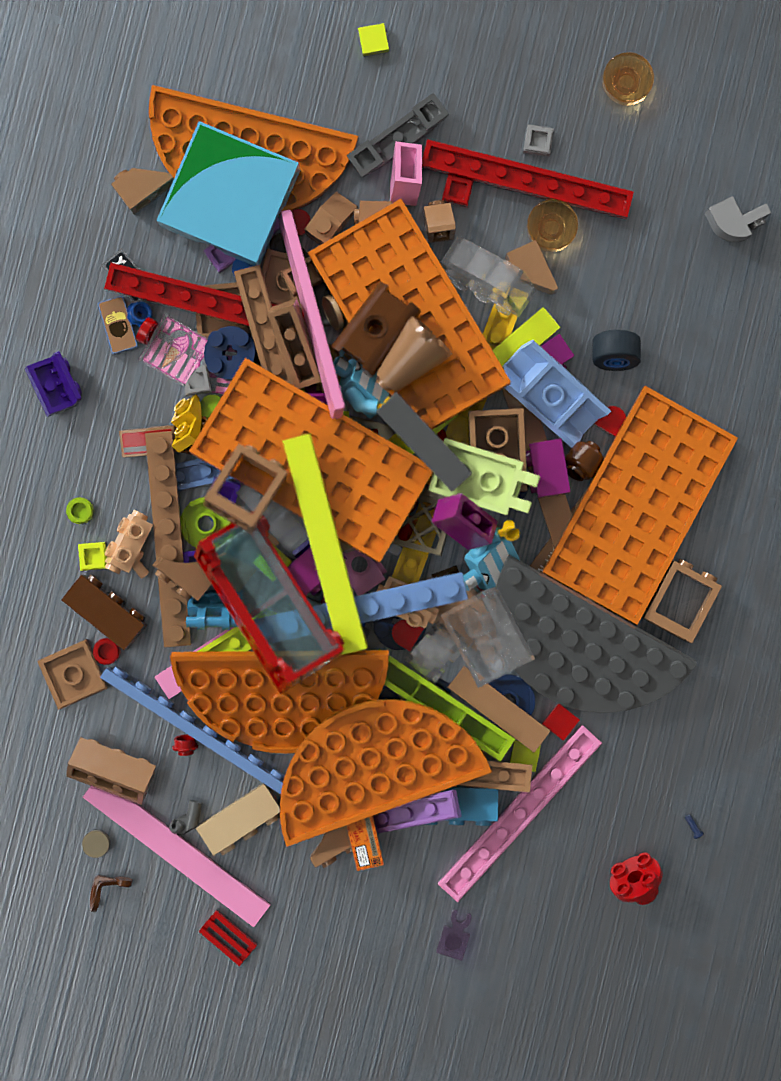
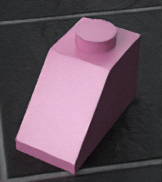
[390,142,422,206]

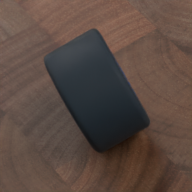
[592,330,641,371]

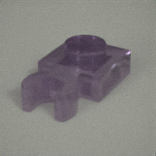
[436,908,471,961]

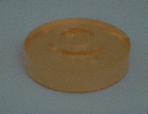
[602,52,654,105]
[527,199,578,252]

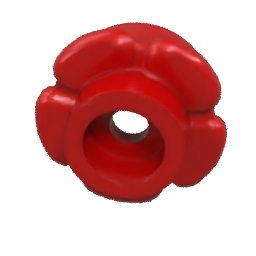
[172,735,199,756]

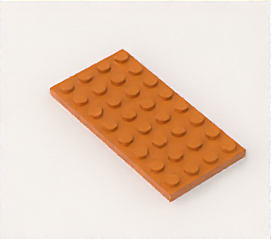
[307,199,511,430]
[189,358,433,563]
[542,386,738,625]

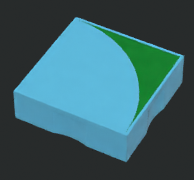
[156,121,300,266]

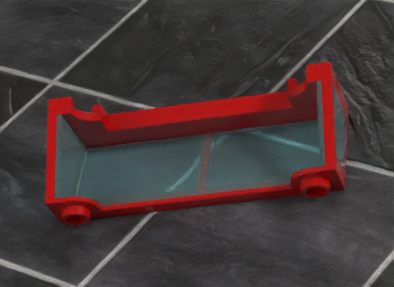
[194,510,345,694]

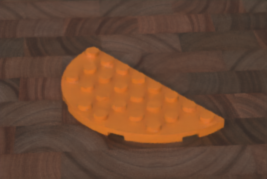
[149,85,359,216]
[170,650,389,754]
[280,699,492,847]

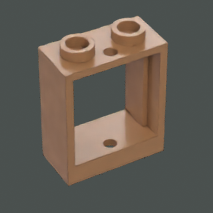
[204,444,287,534]
[642,559,722,643]

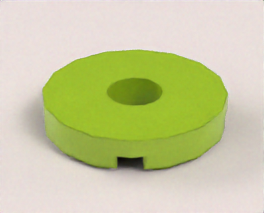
[181,497,233,548]

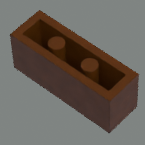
[61,574,148,650]

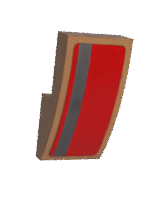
[119,425,177,457]

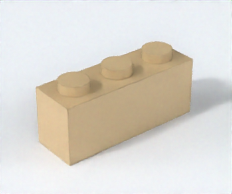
[196,783,280,856]

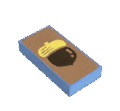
[97,296,139,355]

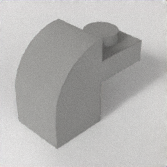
[704,196,771,242]

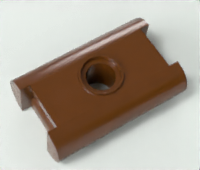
[331,282,421,378]

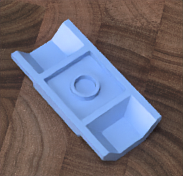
[502,339,611,448]

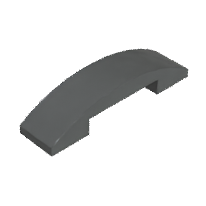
[347,93,449,178]

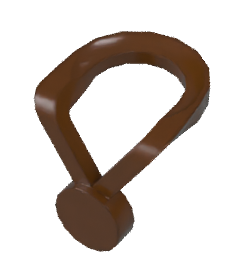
[90,875,133,912]

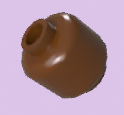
[565,441,604,481]

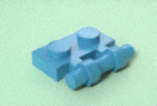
[186,590,244,630]

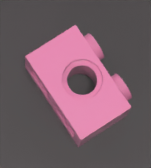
[343,550,387,596]

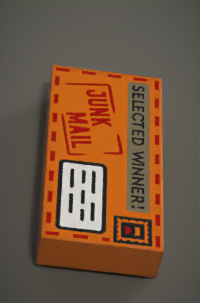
[347,816,384,871]

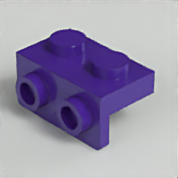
[25,351,82,417]

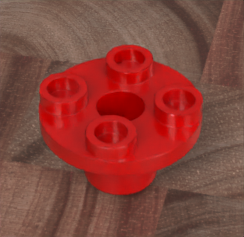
[610,853,663,905]

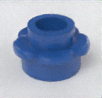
[127,301,153,327]

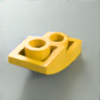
[171,394,202,453]

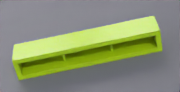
[378,648,515,762]

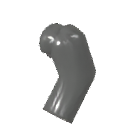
[169,800,202,835]

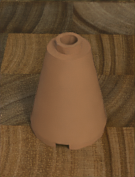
[376,316,452,392]

